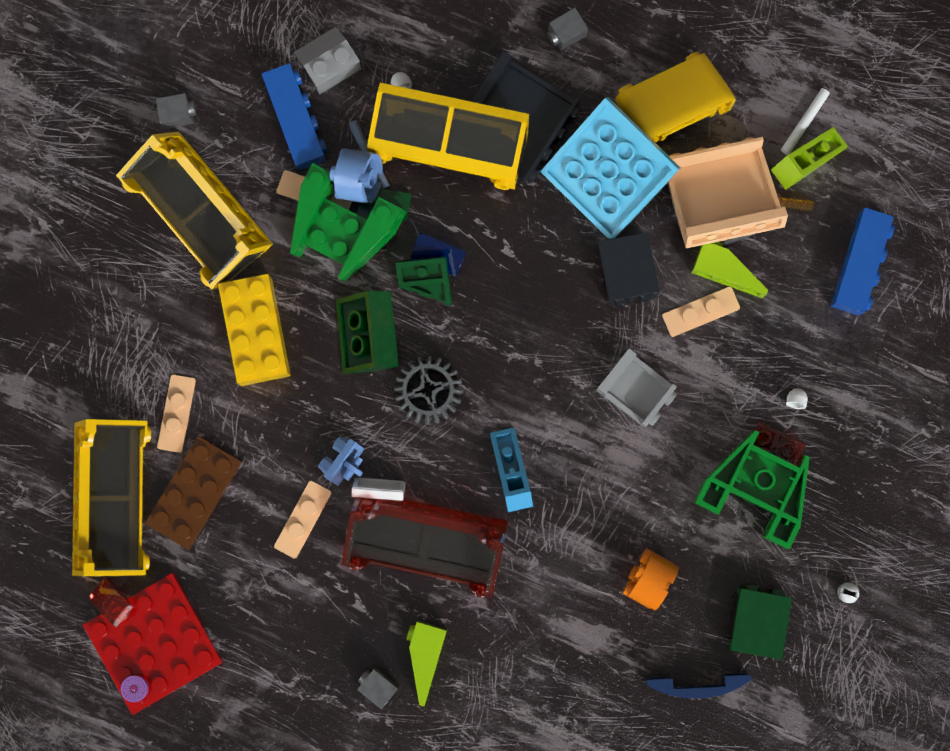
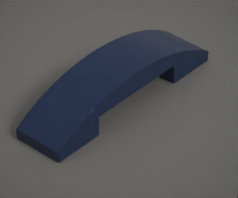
[644,673,751,699]

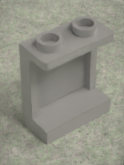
[596,349,677,428]

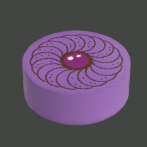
[121,675,149,702]

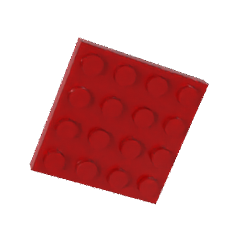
[83,573,224,715]

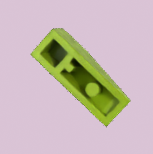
[771,127,848,190]
[691,241,768,298]
[406,621,447,706]

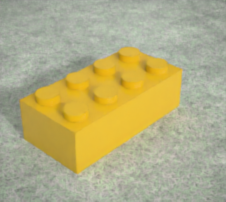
[218,274,291,386]

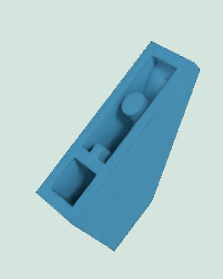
[490,428,533,512]

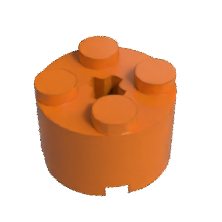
[622,548,679,610]

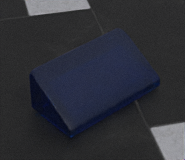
[410,233,466,277]

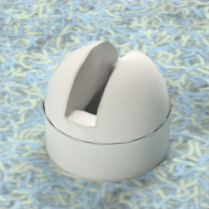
[391,72,413,89]
[786,388,808,409]
[837,582,859,603]

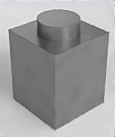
[547,8,588,51]
[156,93,196,129]
[357,667,399,710]

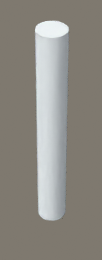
[781,88,830,155]

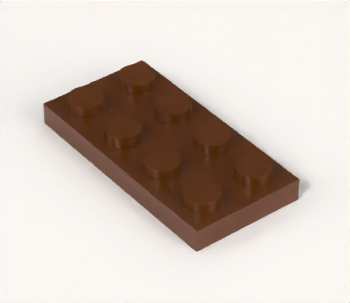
[145,436,242,550]

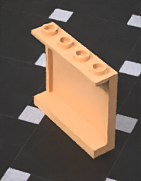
[667,137,788,248]

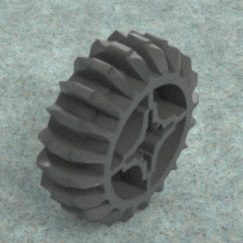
[394,356,463,425]

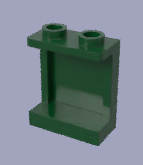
[727,584,792,660]

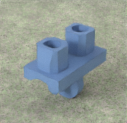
[318,437,364,486]

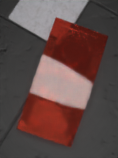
[753,422,806,466]
[89,577,133,627]

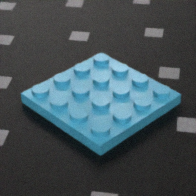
[540,97,681,240]

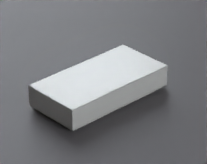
[352,477,405,501]

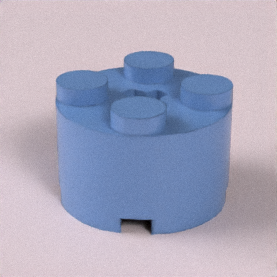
[330,148,383,203]

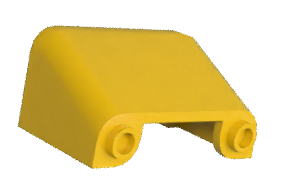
[615,52,736,142]

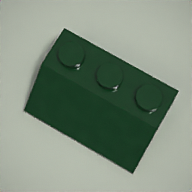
[335,291,399,374]

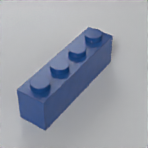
[261,63,328,171]
[830,208,895,316]

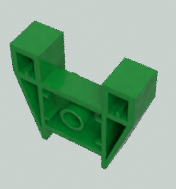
[290,163,406,282]
[692,430,810,549]

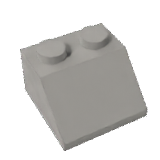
[294,27,362,95]

